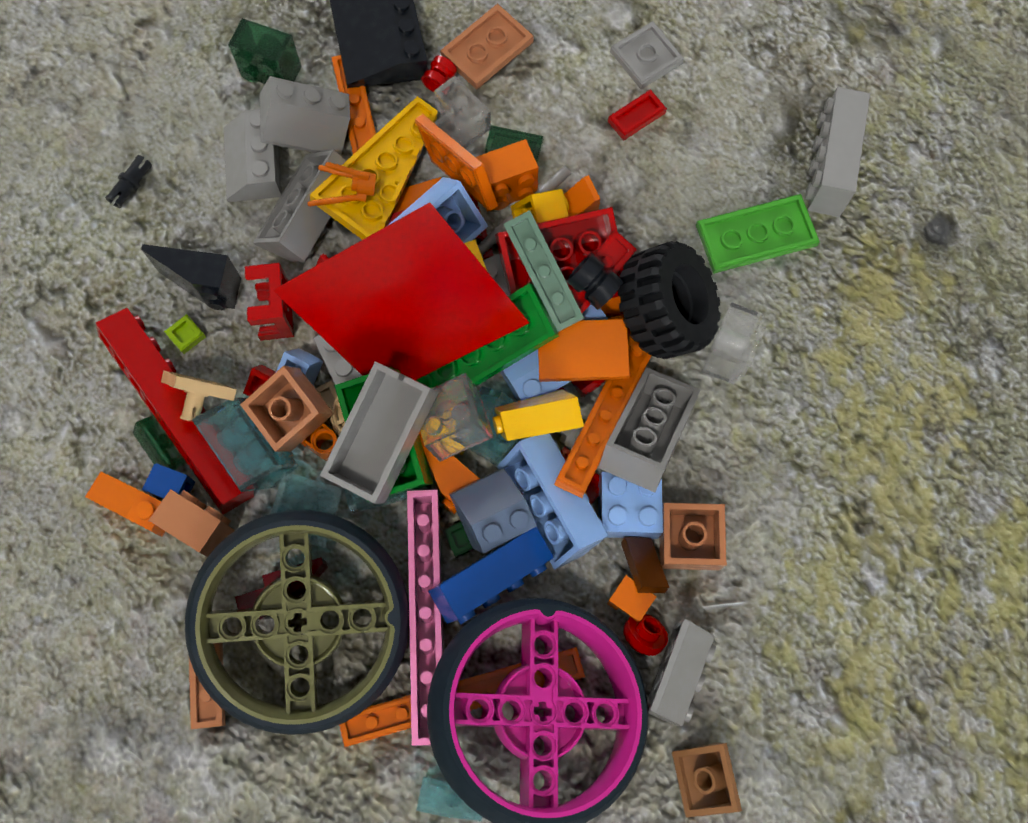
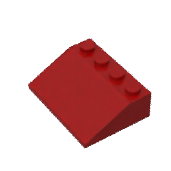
[495,207,625,298]

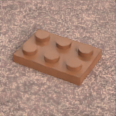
[440,3,534,90]

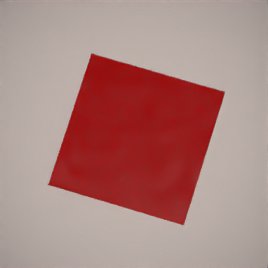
[273,202,530,380]

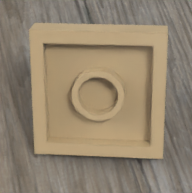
[161,370,237,423]

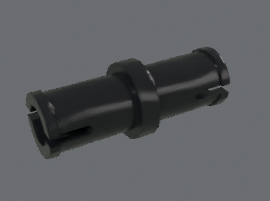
[105,155,152,208]

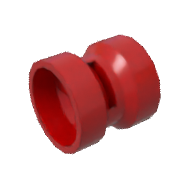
[421,55,457,94]

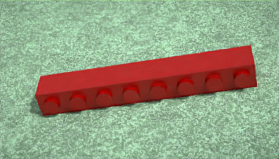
[95,308,256,515]

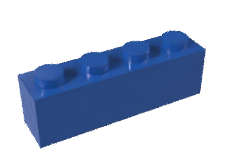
[428,527,554,624]

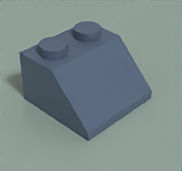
[449,468,537,553]

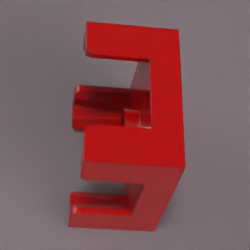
[244,263,294,341]

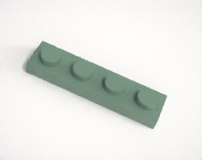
[503,210,585,332]

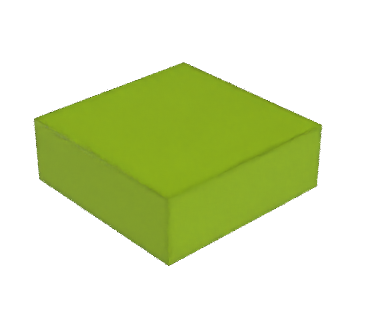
[164,314,206,354]

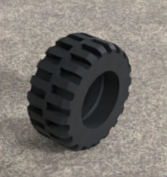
[618,241,721,359]

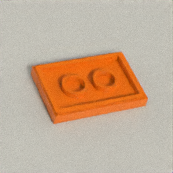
[538,319,630,382]

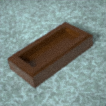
[621,537,669,594]

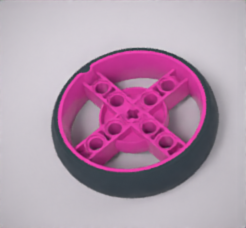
[427,598,648,823]

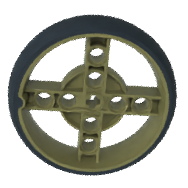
[185,510,410,735]

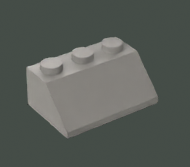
[260,76,350,156]
[224,109,282,202]
[647,619,716,726]

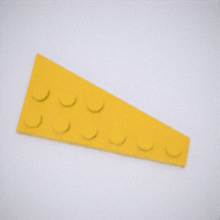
[310,96,438,240]

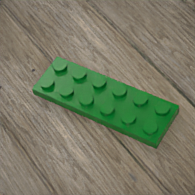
[416,283,559,415]

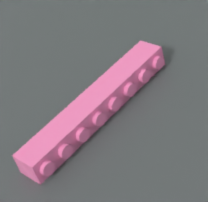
[407,490,443,746]

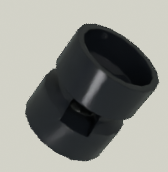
[566,252,624,310]

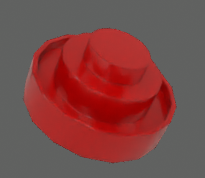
[623,613,668,656]

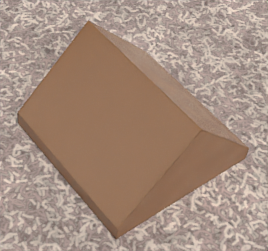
[672,742,742,817]

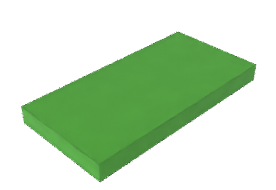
[696,194,820,274]

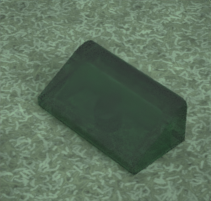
[133,415,186,470]

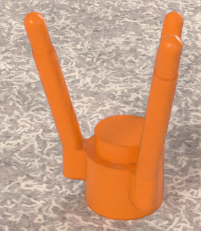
[307,162,376,207]

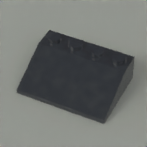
[329,0,427,88]

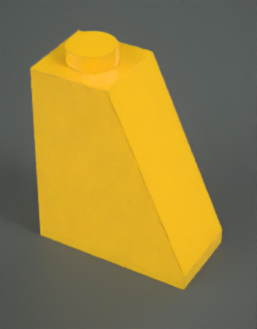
[492,389,584,441]

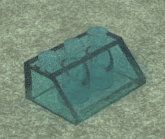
[192,397,298,492]

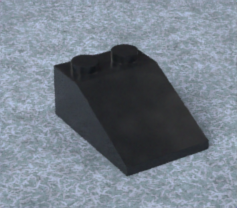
[141,244,241,310]

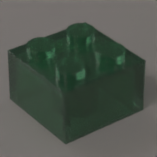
[228,18,302,84]

